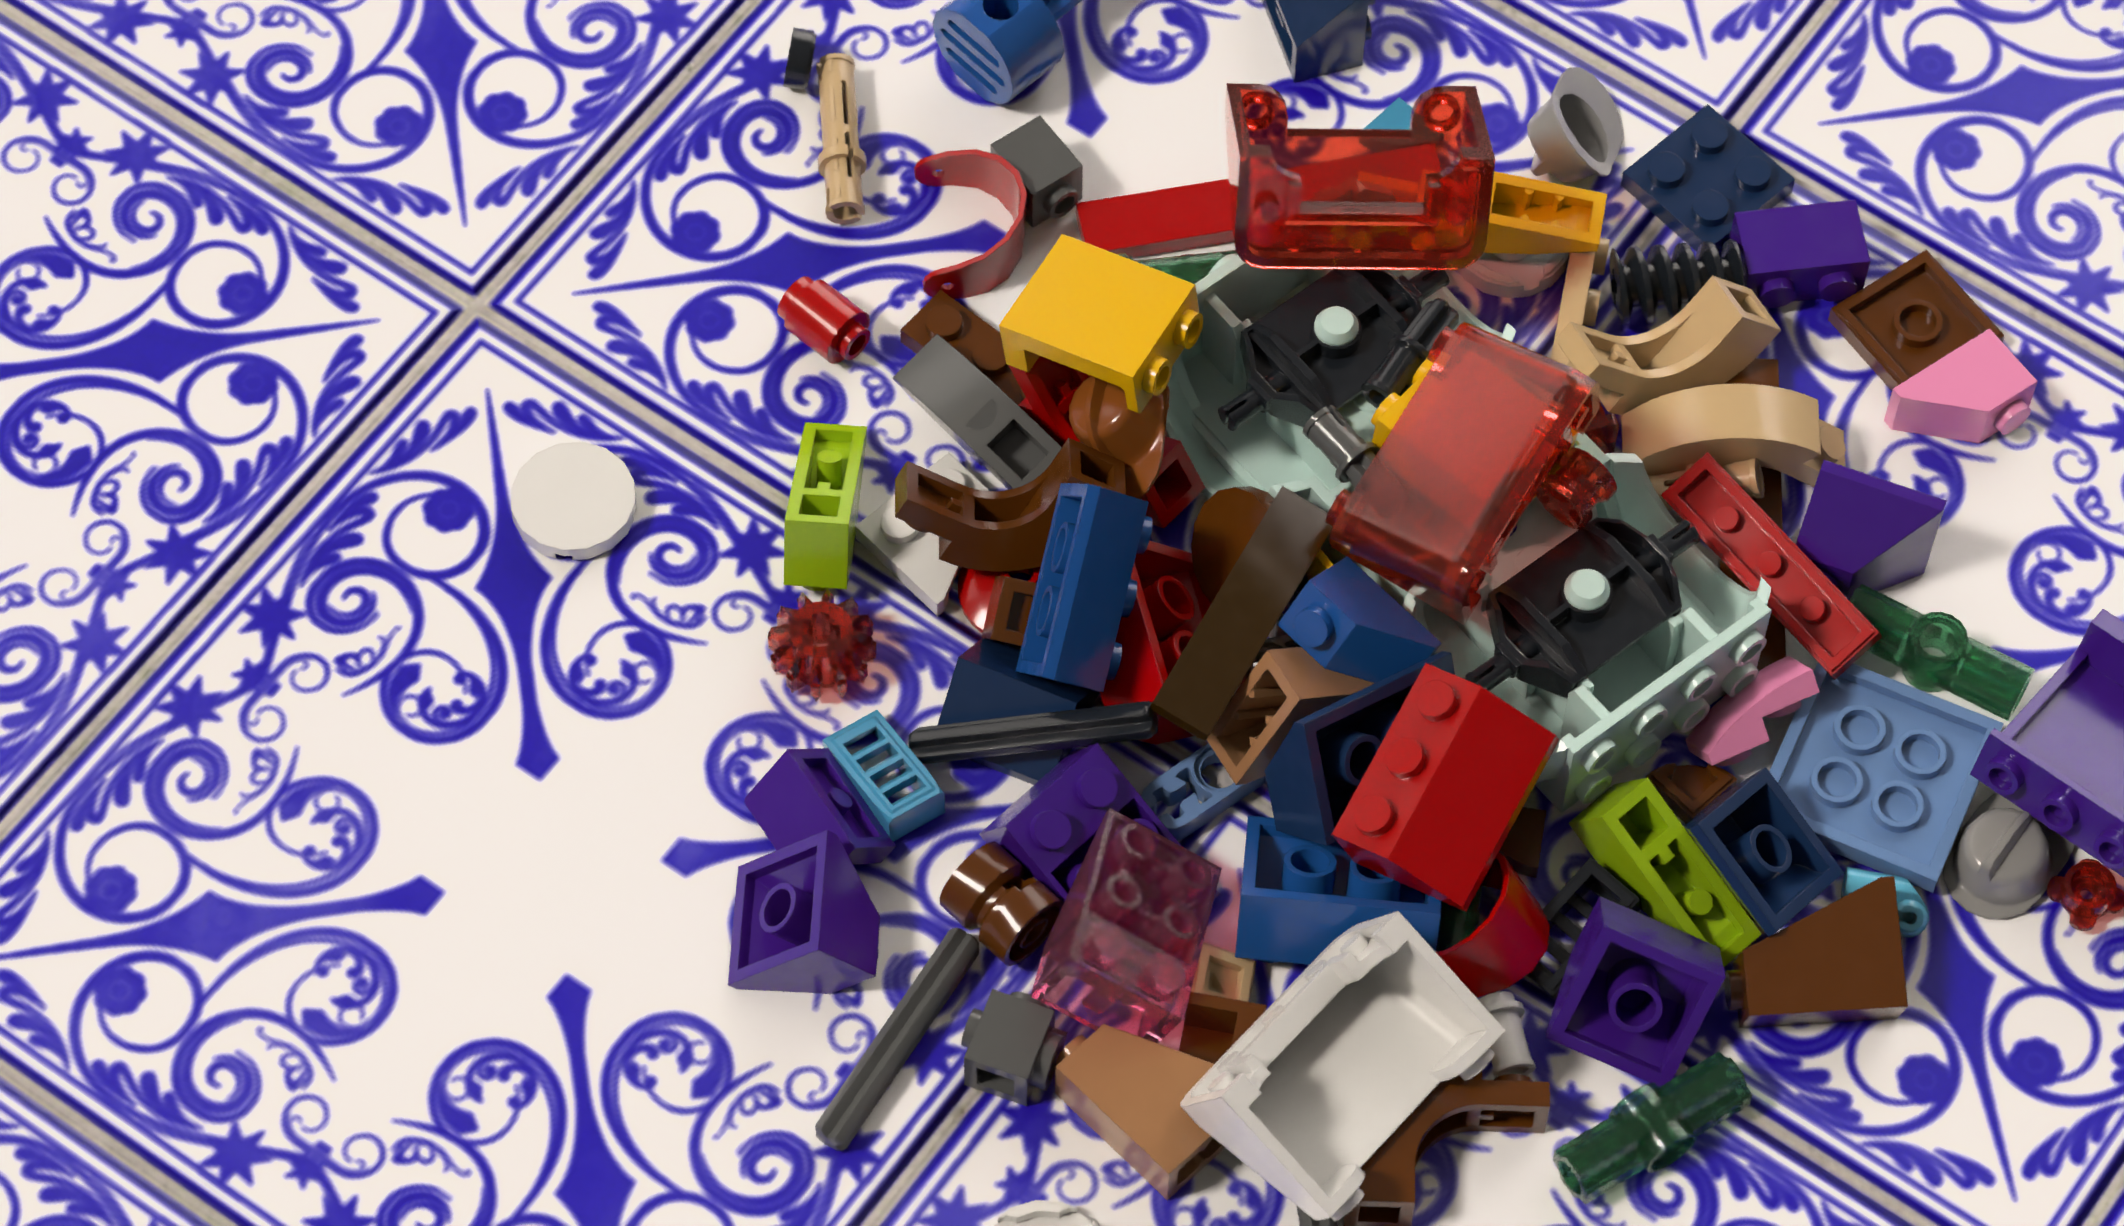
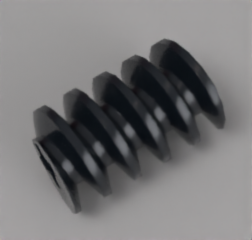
[1610,239,1744,326]

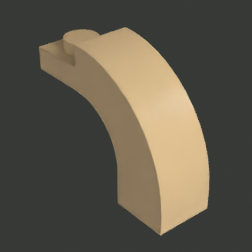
[1555,275,1781,415]
[1621,384,1846,487]

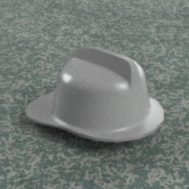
[1527,67,1623,183]
[1944,793,2075,919]

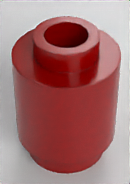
[777,276,870,364]

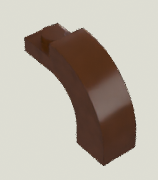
[895,438,1126,572]
[1343,1071,1550,1226]

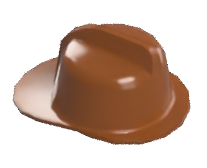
[1069,376,1170,499]

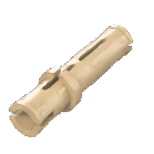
[816,53,867,224]

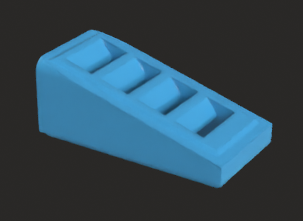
[822,710,945,841]

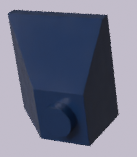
[1684,767,1844,937]

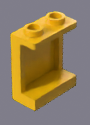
[999,234,1203,414]

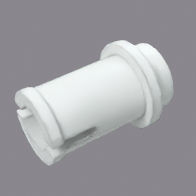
[1478,991,1536,1078]

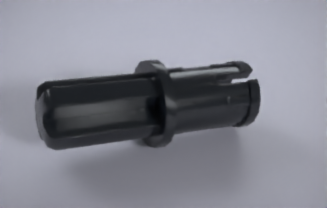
[1361,298,1459,408]

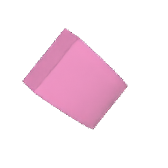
[1686,656,1820,766]

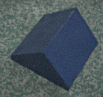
[937,638,1100,785]

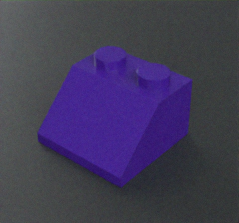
[1546,896,1726,1090]

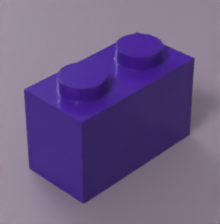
[1729,199,1871,308]

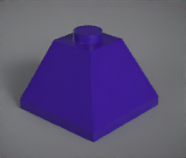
[1796,460,1947,602]
[728,830,880,994]

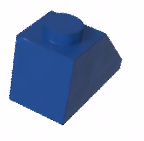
[1277,556,1442,683]

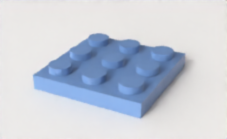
[1769,663,2004,893]

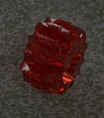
[768,588,877,702]

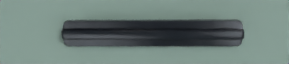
[908,701,1158,764]

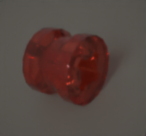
[1534,447,1617,530]

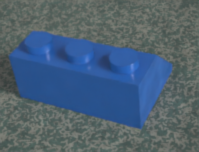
[1015,483,1153,692]
[1235,815,1441,965]

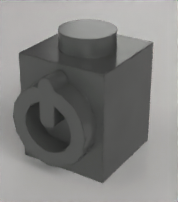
[961,989,1067,1106]

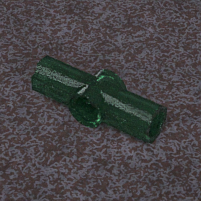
[1849,584,2035,721]
[1553,1051,1752,1205]

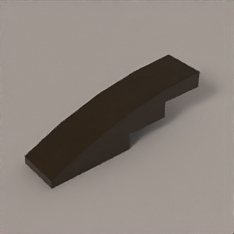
[1150,486,1338,742]

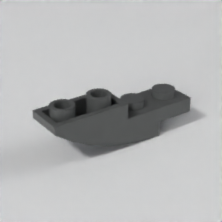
[893,334,1062,490]

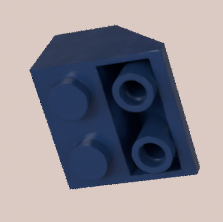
[1262,0,1375,83]

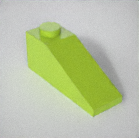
[783,422,867,591]
[1568,777,1761,967]

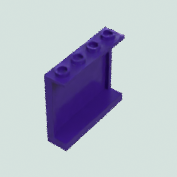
[1970,609,2124,877]

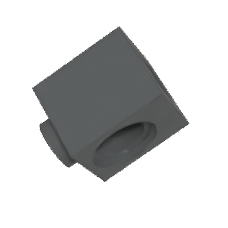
[990,115,1083,228]

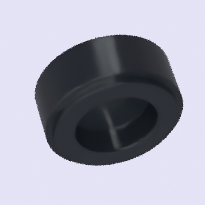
[783,27,817,90]

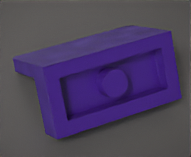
[745,748,896,865]

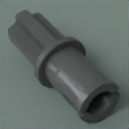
[1303,405,1410,520]

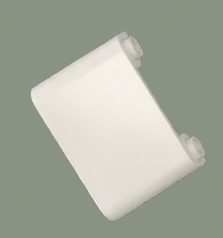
[1180,911,1506,1221]

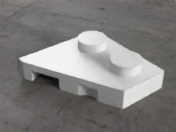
[855,452,990,617]

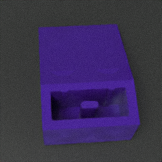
[979,743,1220,979]

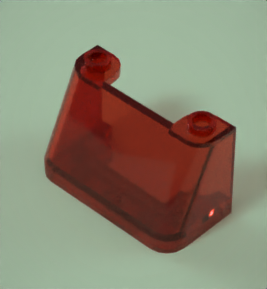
[1225,83,1495,270]
[1325,322,1600,625]

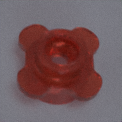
[2047,859,2124,931]

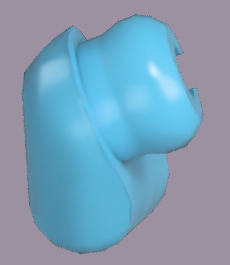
[1841,867,1929,937]

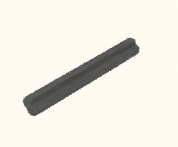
[815,928,980,1151]

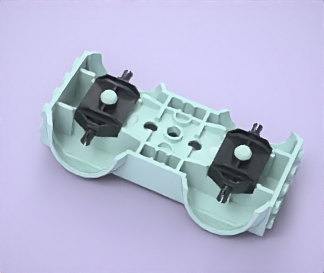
[1165,178,1772,813]

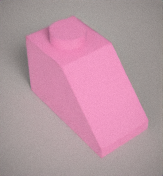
[1884,328,2038,443]

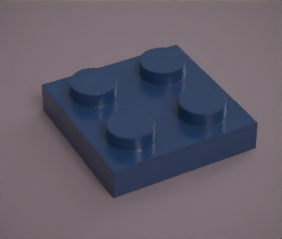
[1621,104,1795,252]

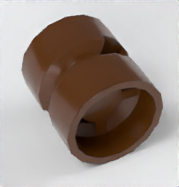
[939,841,1064,966]

